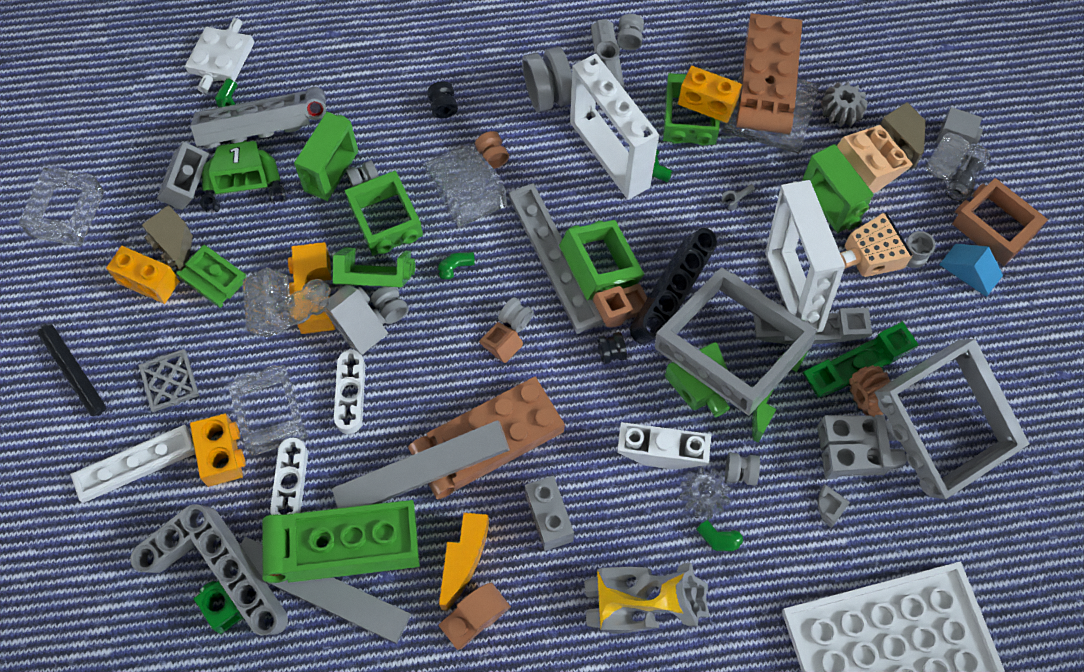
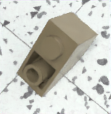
[880,102,925,169]
[142,205,193,271]

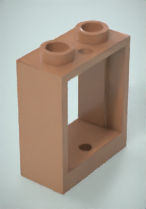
[952,178,1048,266]

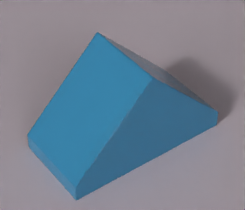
[939,244,1003,297]

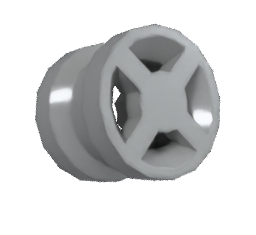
[498,297,534,333]

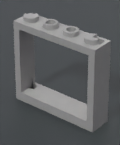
[655,267,817,416]
[874,339,1029,499]

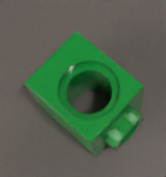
[193,580,243,635]

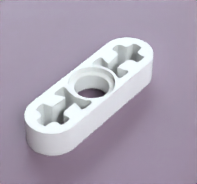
[334,350,365,434]
[270,438,308,515]

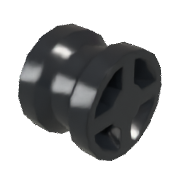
[597,332,627,365]

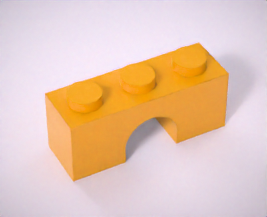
[288,242,336,334]

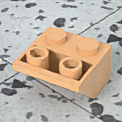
[837,125,913,193]

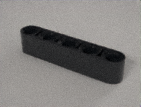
[630,228,717,344]

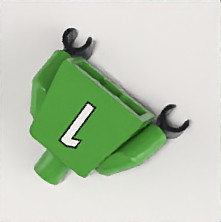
[200,140,287,213]

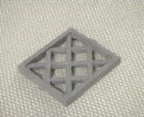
[138,349,200,412]

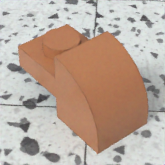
[593,283,647,328]
[438,582,511,650]

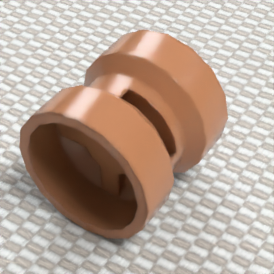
[475,131,509,169]

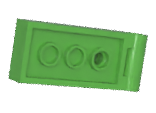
[262,500,420,583]

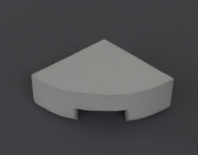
[818,484,850,528]

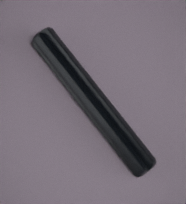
[37,324,106,417]

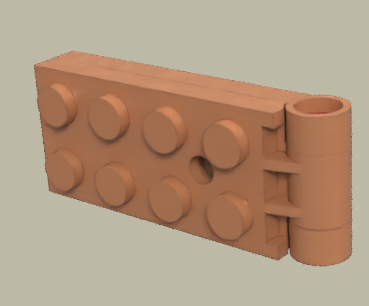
[736,13,803,135]
[408,376,565,499]

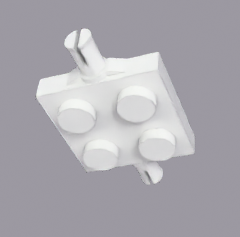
[184,18,255,93]

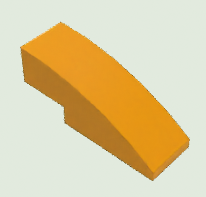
[439,512,489,611]

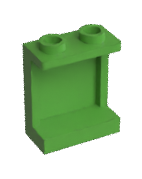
[333,247,416,287]

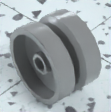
[522,46,572,113]

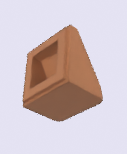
[479,322,523,363]

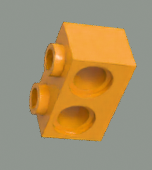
[678,65,742,123]
[106,245,180,304]
[190,413,246,487]

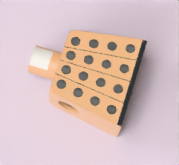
[840,212,913,277]

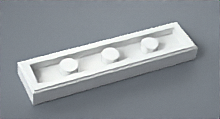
[70,425,195,503]

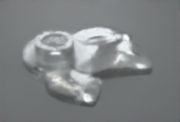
[278,279,331,325]

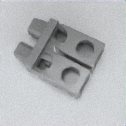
[817,415,907,480]

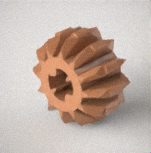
[849,365,891,417]

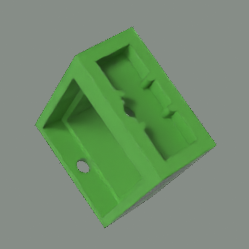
[663,73,720,146]
[294,112,358,201]
[802,144,874,234]
[345,170,423,256]
[559,220,645,301]

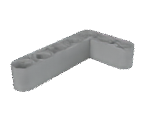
[130,504,288,636]

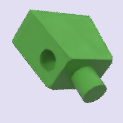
[665,342,730,417]

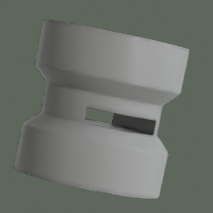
[617,14,644,51]
[346,160,379,187]
[906,231,936,268]
[370,286,409,324]
[725,452,760,486]

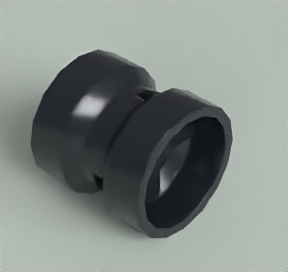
[427,81,458,119]

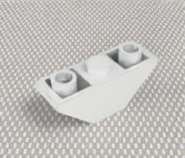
[617,422,711,470]

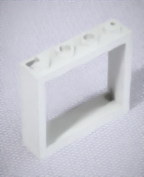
[570,54,659,200]
[765,180,845,332]

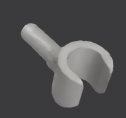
[722,184,755,211]

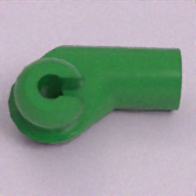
[215,78,238,108]

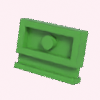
[176,245,248,308]

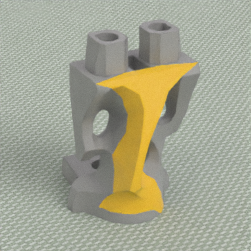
[584,562,709,634]

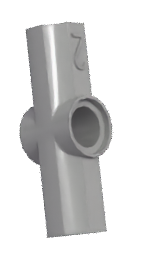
[591,19,625,90]

